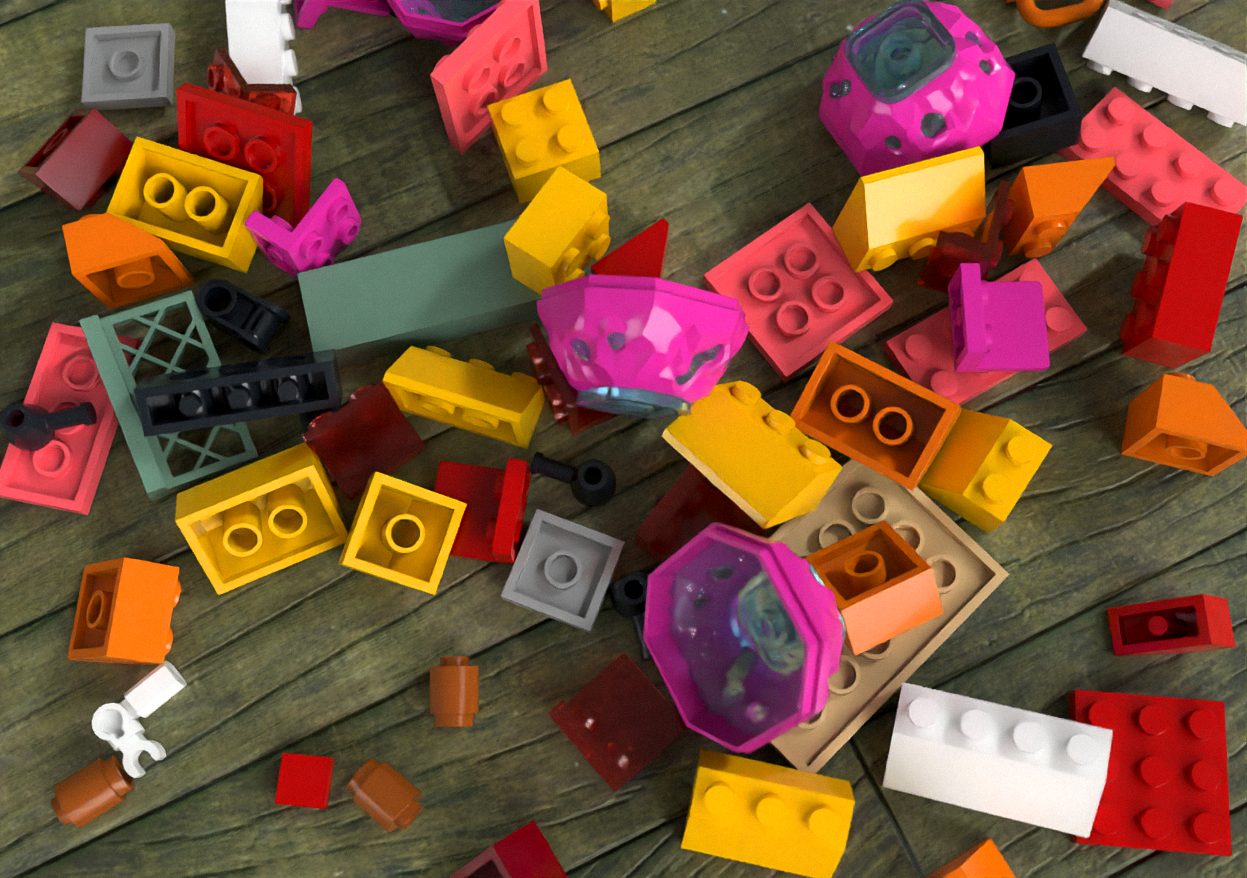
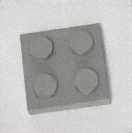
[81,23,175,111]
[501,509,625,633]

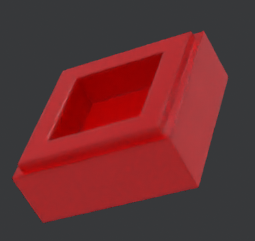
[274,753,335,809]

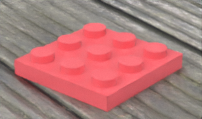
[430,0,548,155]
[703,202,894,383]

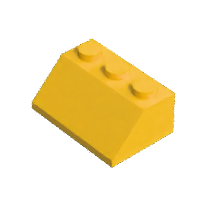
[106,136,263,274]
[832,146,986,273]
[382,346,545,449]
[661,380,843,529]
[175,440,349,595]
[681,749,855,878]

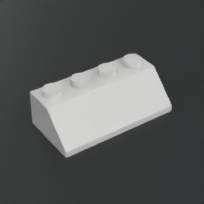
[1082,0,1247,127]
[882,682,1113,838]

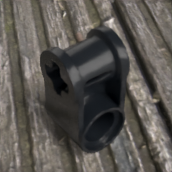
[196,279,291,356]

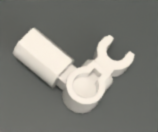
[92,661,187,778]

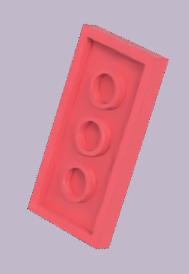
[1056,86,1247,227]
[883,258,1088,406]
[0,322,142,516]

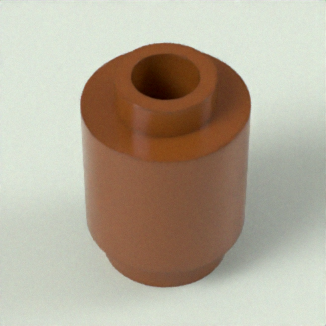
[429,656,479,727]
[51,755,135,828]
[347,758,423,833]

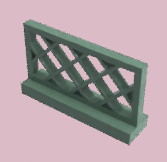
[79,290,259,501]

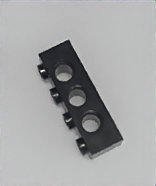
[134,349,343,437]

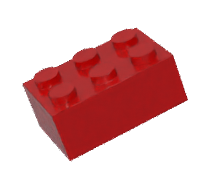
[1119,201,1243,369]

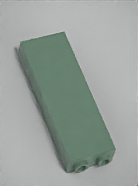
[297,219,587,368]

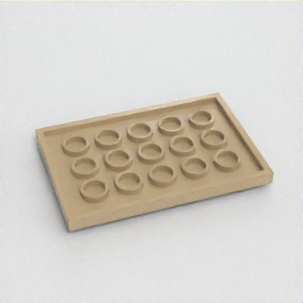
[701,458,1009,774]

